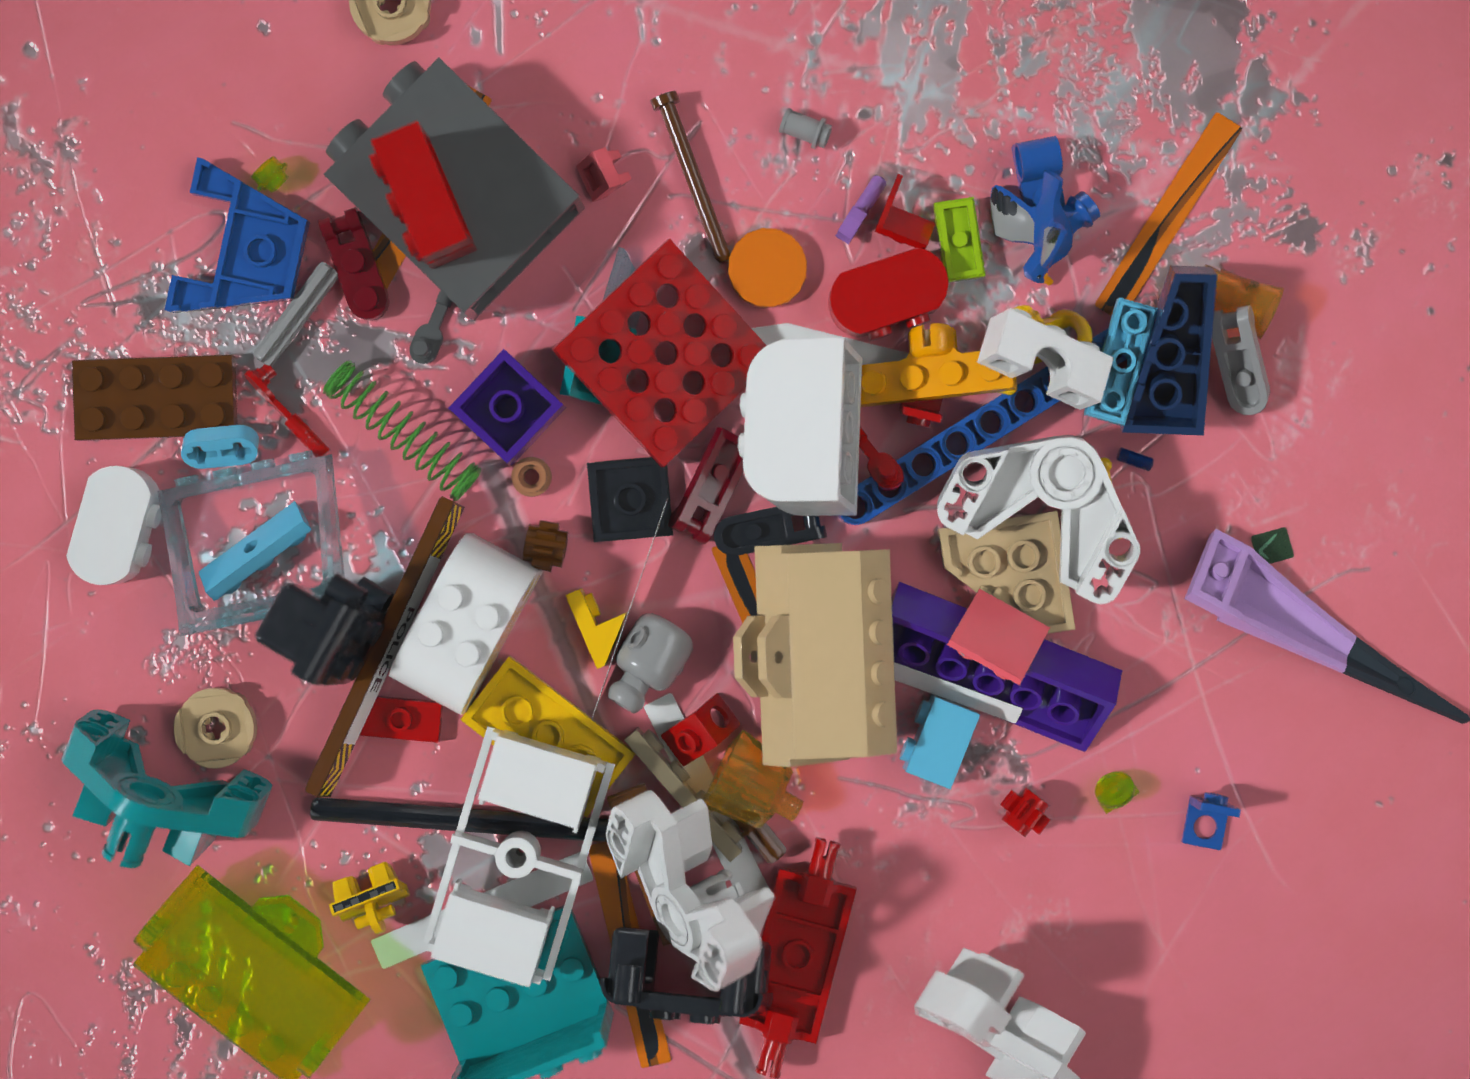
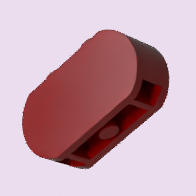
[828,247,948,341]

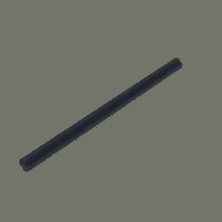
[310,797,609,842]

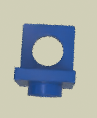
[1181,792,1241,850]

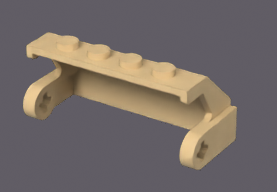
[733,543,897,767]

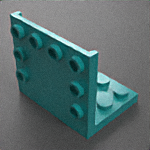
[421,906,614,1079]

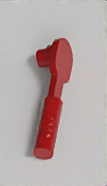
[244,364,331,460]
[859,426,904,490]

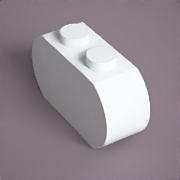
[66,466,163,585]

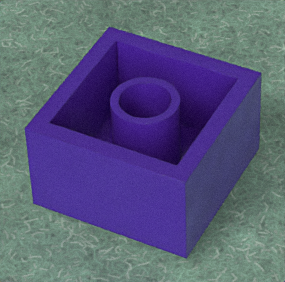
[448,349,567,465]

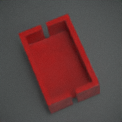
[369,121,477,269]

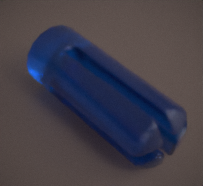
[1116,447,1154,471]

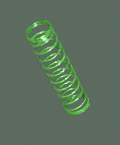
[323,360,482,501]

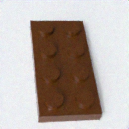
[72,355,238,441]

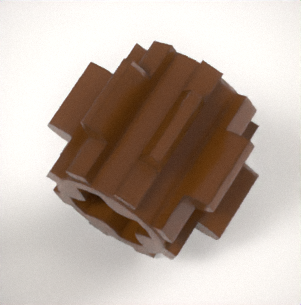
[523,520,569,572]

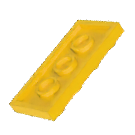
[460,655,636,817]

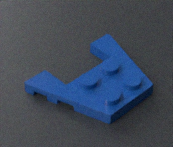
[165,157,310,313]

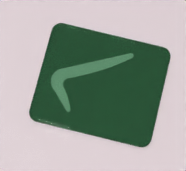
[1251,527,1294,564]

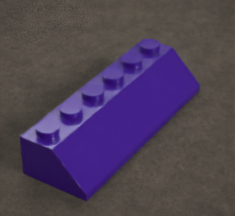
[892,582,1122,752]

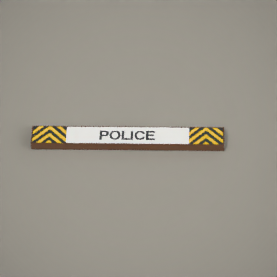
[305,496,465,797]

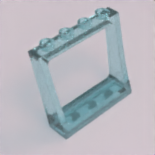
[157,450,345,636]

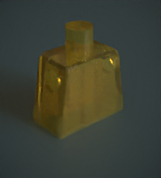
[703,730,804,828]

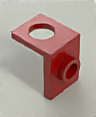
[875,174,935,250]
[899,398,943,427]
[661,693,740,767]

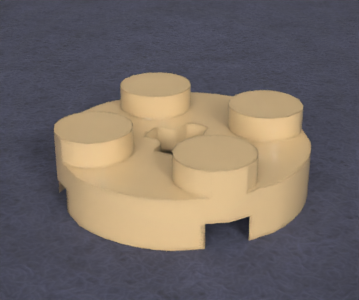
[349,0,431,45]
[174,687,257,769]

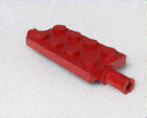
[739,837,857,1078]

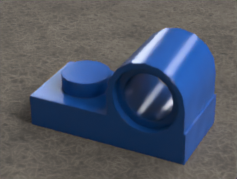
[1011,136,1065,208]

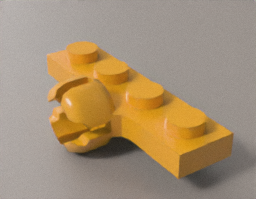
[861,323,1017,407]

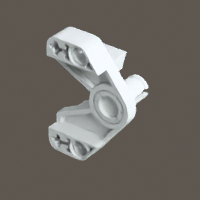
[937,435,1140,604]
[606,790,775,991]
[914,948,1086,1079]

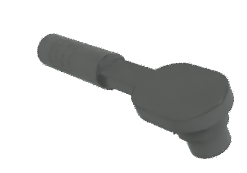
[409,290,453,364]

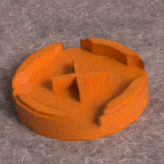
[728,228,807,308]

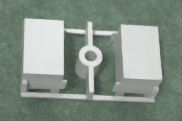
[423,726,615,987]

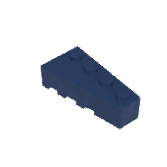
[1120,265,1217,436]

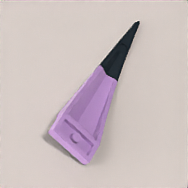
[1184,529,1470,724]

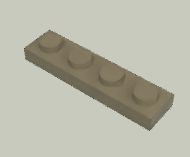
[624,727,743,862]

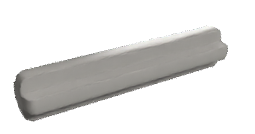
[254,262,338,367]

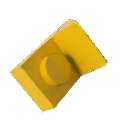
[565,588,627,669]

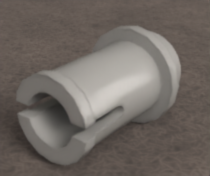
[779,108,833,149]

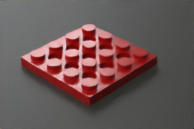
[551,239,767,467]

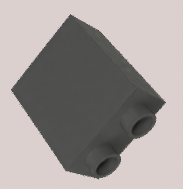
[324,57,585,321]

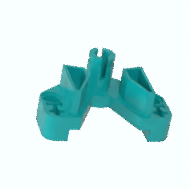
[61,710,273,868]

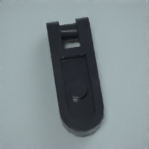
[714,507,827,556]

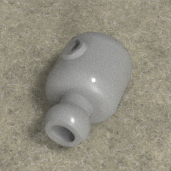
[608,613,693,713]

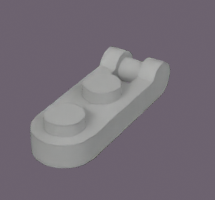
[1212,305,1270,415]

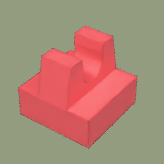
[576,147,631,202]

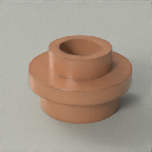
[511,457,552,497]

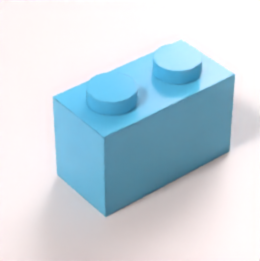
[899,694,980,790]

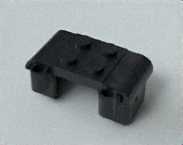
[255,573,394,686]
[600,927,773,1024]

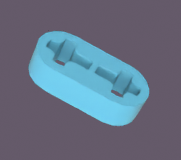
[181,425,259,469]

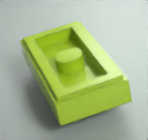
[933,197,986,283]

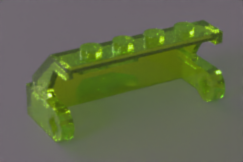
[133,864,371,1079]

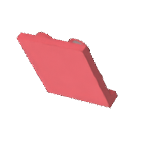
[947,589,1050,685]

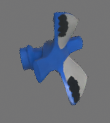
[990,170,1100,286]

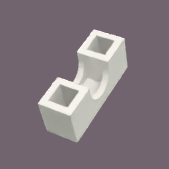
[977,309,1114,410]

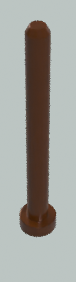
[650,91,730,263]

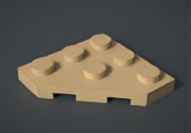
[938,511,1075,634]

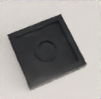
[587,457,673,542]

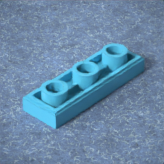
[1084,297,1158,426]
[199,501,312,601]

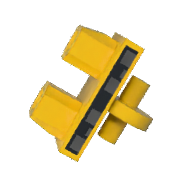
[329,862,410,935]

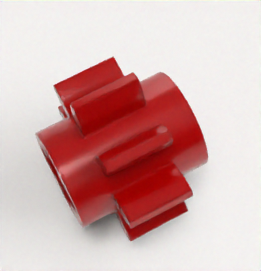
[1000,787,1051,837]

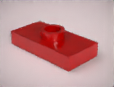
[359,696,443,743]

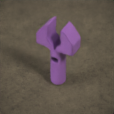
[835,175,886,245]

